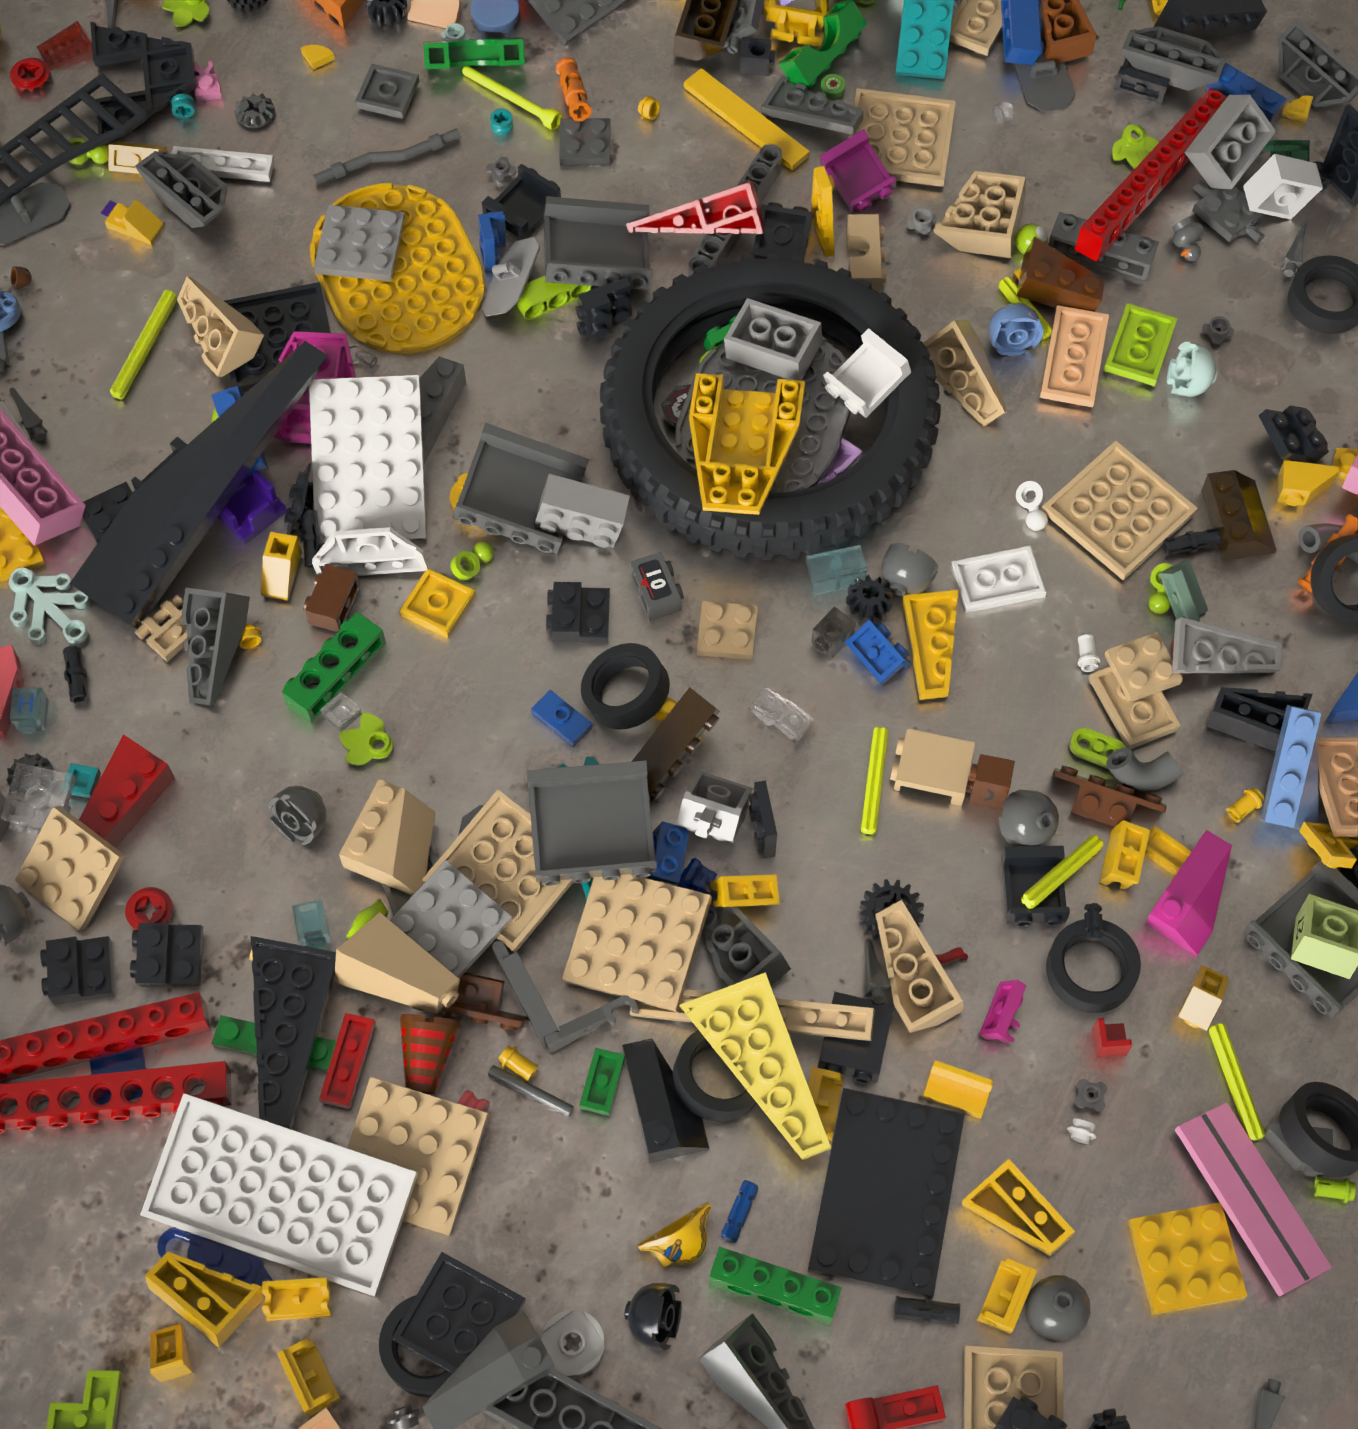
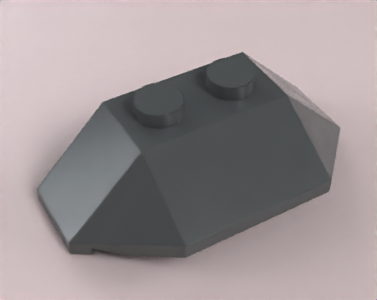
[1278,20,1358,109]
[1121,26,1226,91]
[135,151,228,228]

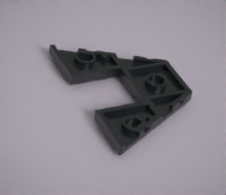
[90,22,197,135]

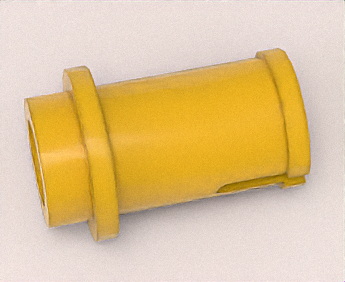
[1226,787,1265,823]
[498,1045,539,1082]

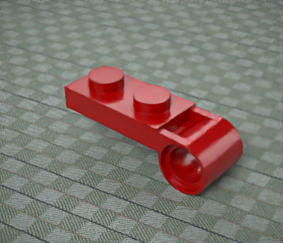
[845,1385,946,1429]

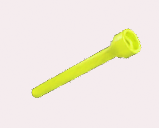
[462,66,563,131]

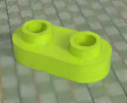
[1069,728,1126,769]

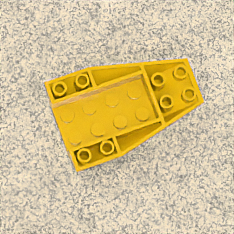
[689,373,805,515]

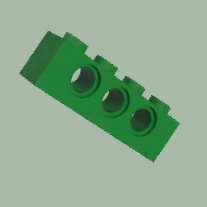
[282,612,386,723]
[709,1246,842,1326]

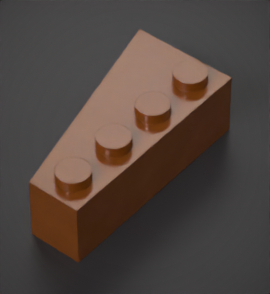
[1039,0,1097,64]

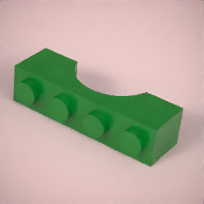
[778,0,867,88]
[423,37,526,69]

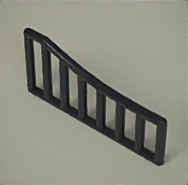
[0,74,148,206]

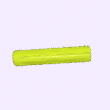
[998,277,1052,340]

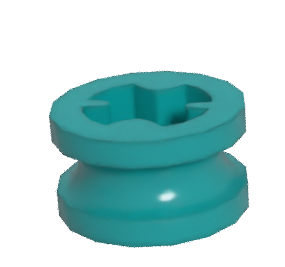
[171,94,195,119]
[490,109,513,135]

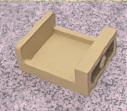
[890,728,975,806]

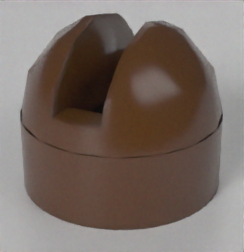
[10,266,32,288]

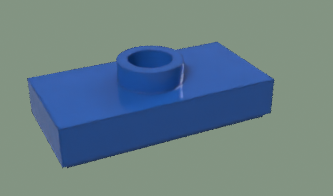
[531,690,593,747]

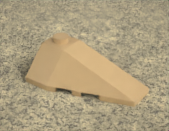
[177,276,264,377]
[875,900,964,1032]

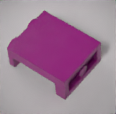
[820,129,897,214]

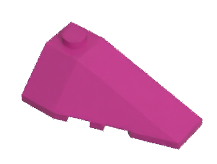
[1145,830,1232,957]

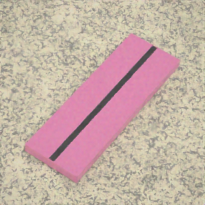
[1175,1102,1332,1297]

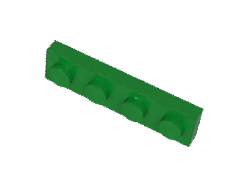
[211,1015,336,1073]

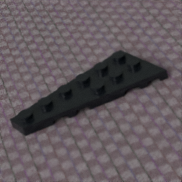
[251,936,336,1129]

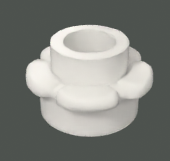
[1067,1118,1097,1144]

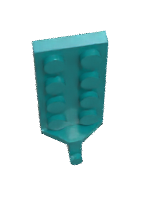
[896,0,954,79]

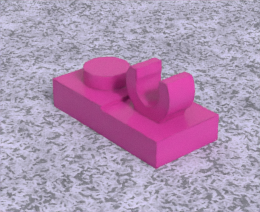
[979,979,1027,1043]

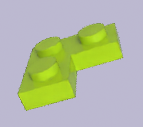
[46,1370,122,1429]

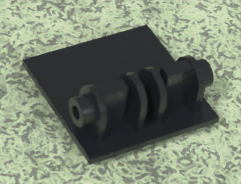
[284,463,314,535]

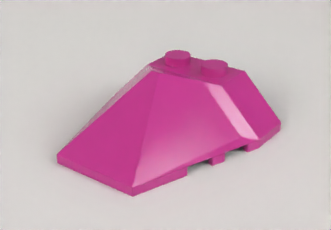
[273,332,356,443]

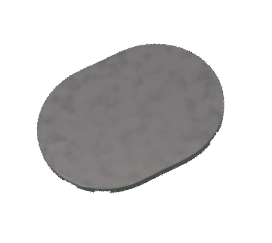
[675,336,851,493]

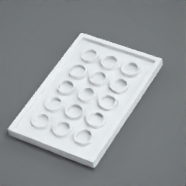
[309,375,427,545]

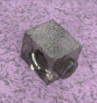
[811,606,856,658]

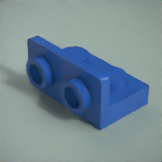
[478,211,506,272]
[845,620,911,685]
[644,821,689,884]

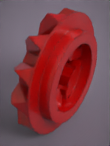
[10,58,51,92]
[125,887,174,930]

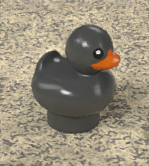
[1172,216,1204,261]

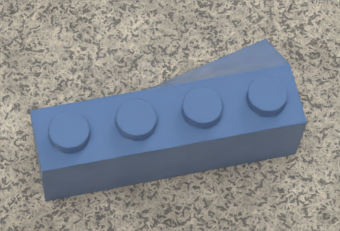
[1260,705,1322,829]

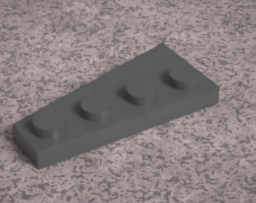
[761,75,864,135]

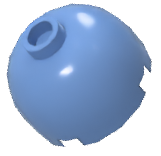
[989,303,1044,356]

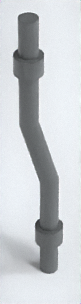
[313,128,461,184]

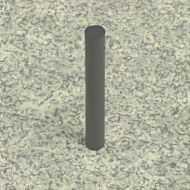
[488,1065,574,1117]

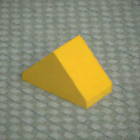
[150,1323,193,1382]

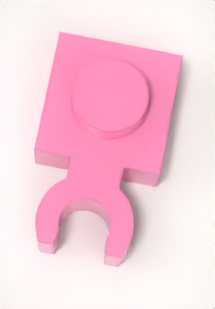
[195,60,222,103]

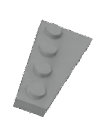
[1172,617,1282,673]

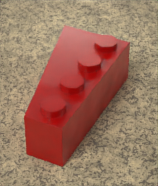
[79,734,175,848]

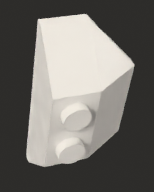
[312,527,428,576]

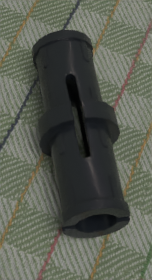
[300,510,322,568]
[1162,527,1221,556]
[63,646,89,704]
[894,1296,960,1324]

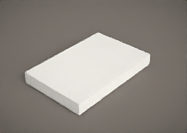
[950,545,1047,613]

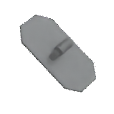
[481,237,540,317]

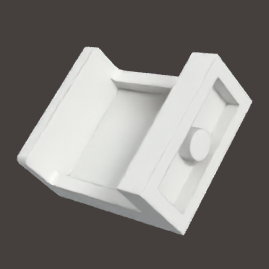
[823,328,911,418]

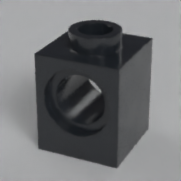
[739,37,776,76]

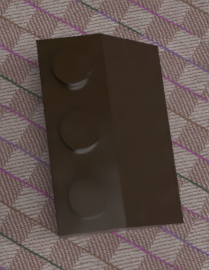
[673,0,739,61]
[1201,470,1277,561]

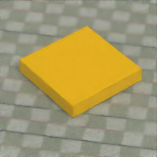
[399,568,476,638]

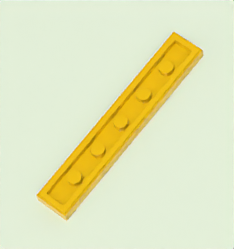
[684,68,810,171]

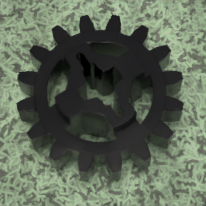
[859,879,924,939]

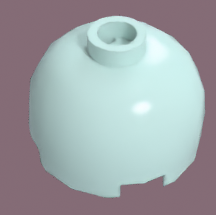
[1167,342,1218,397]

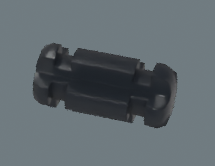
[1084,903,1103,941]

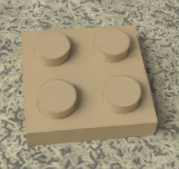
[696,601,758,660]
[1105,632,1183,703]

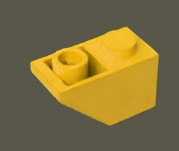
[260,532,302,600]

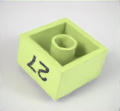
[1291,894,1358,979]

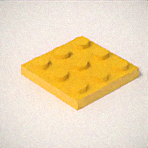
[1128,1202,1248,1316]

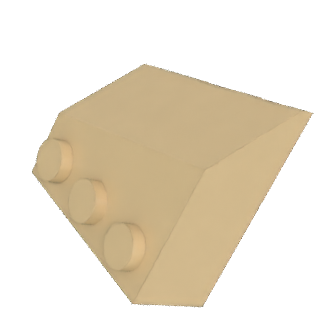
[933,171,1026,258]
[339,779,435,896]

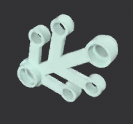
[9,568,90,645]

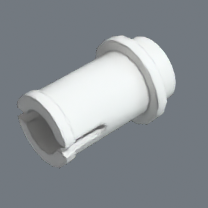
[1078,634,1101,672]

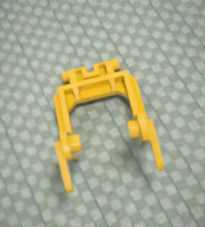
[762,0,830,47]

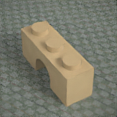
[846,214,886,293]

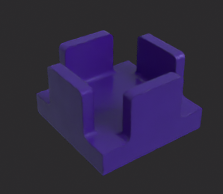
[217,470,287,545]

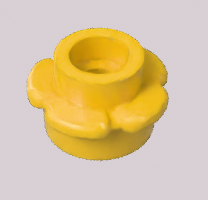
[638,96,660,121]
[239,624,262,649]

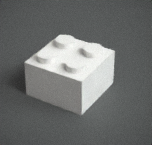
[1243,154,1323,219]

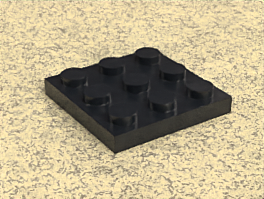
[392,1252,526,1374]

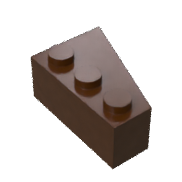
[1016,237,1105,312]

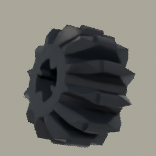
[365,0,408,27]
[846,574,894,622]

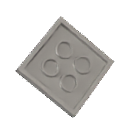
[314,205,405,281]
[390,860,513,978]

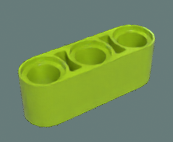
[516,275,591,320]

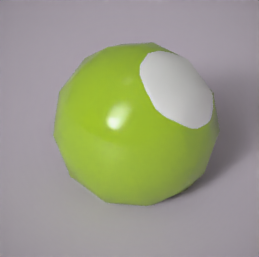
[1015,223,1048,254]

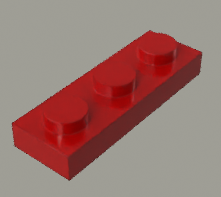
[319,1013,376,1109]

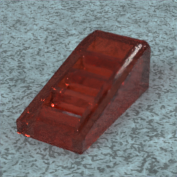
[37,21,92,67]

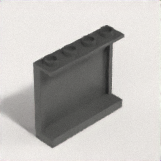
[544,196,653,290]
[453,423,589,554]
[527,761,657,886]
[1244,860,1358,1019]

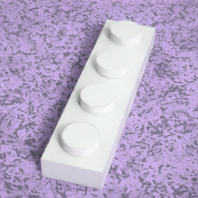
[171,146,275,182]

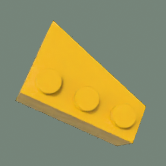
[962,1159,1075,1257]
[145,1251,263,1348]

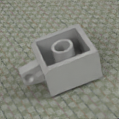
[676,771,753,842]

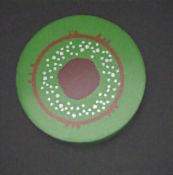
[820,74,846,99]

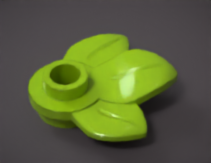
[161,0,209,27]
[1112,124,1159,169]
[339,712,394,765]

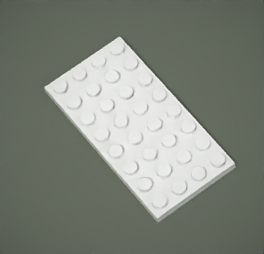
[140,1093,419,1296]

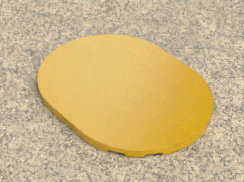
[310,183,485,354]

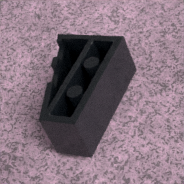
[1206,687,1313,752]

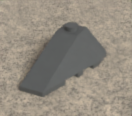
[181,588,250,706]

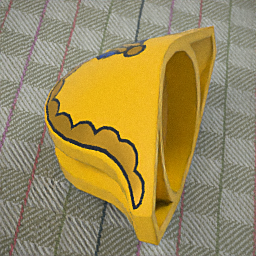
[637,1201,711,1267]

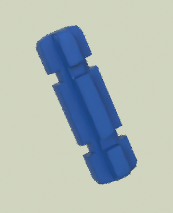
[722,1180,758,1242]

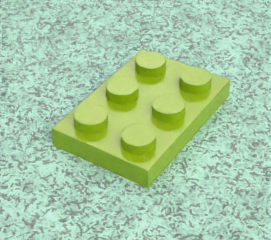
[1104,303,1178,386]

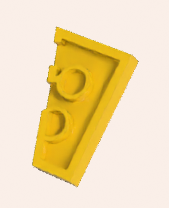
[810,166,835,257]

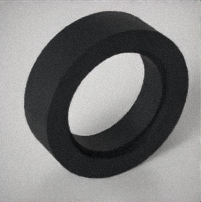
[1288,255,1358,334]
[1310,535,1358,622]
[581,643,670,730]
[1046,919,1141,1013]
[673,1030,757,1122]
[1279,1082,1358,1177]
[379,1295,452,1397]

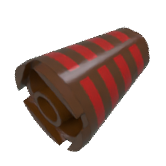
[400,1014,462,1095]

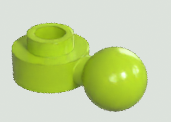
[63,138,109,164]
[450,541,494,580]
[1148,563,1173,614]

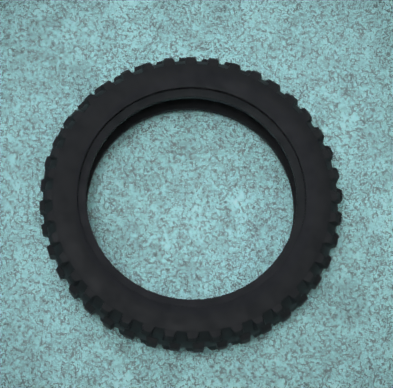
[600,253,941,560]

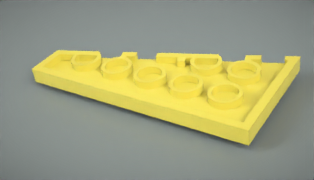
[679,972,832,1160]

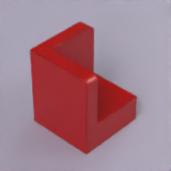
[1092,1018,1132,1058]

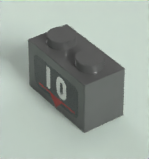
[630,552,684,621]

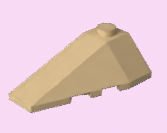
[923,320,1007,426]

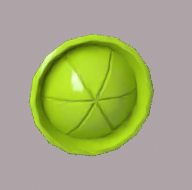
[346,899,389,940]

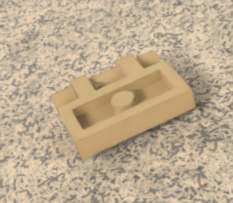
[135,595,188,662]

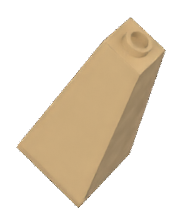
[334,912,460,1014]

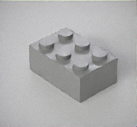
[1184,95,1276,189]
[724,298,822,381]
[534,474,630,548]

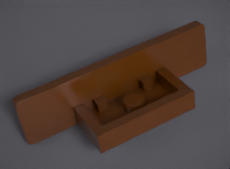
[1053,765,1167,827]
[412,973,528,1030]

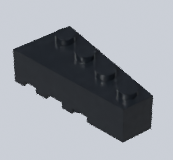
[1154,0,1267,41]

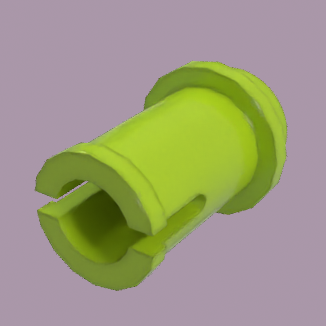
[1314,1176,1356,1203]

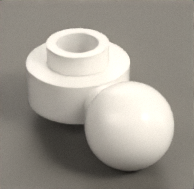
[1016,481,1048,531]

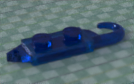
[157,1227,273,1287]

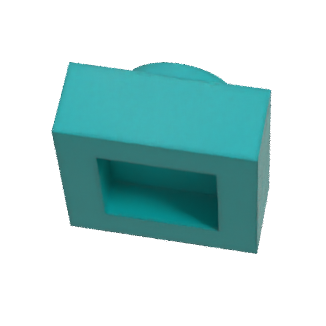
[62,763,101,798]

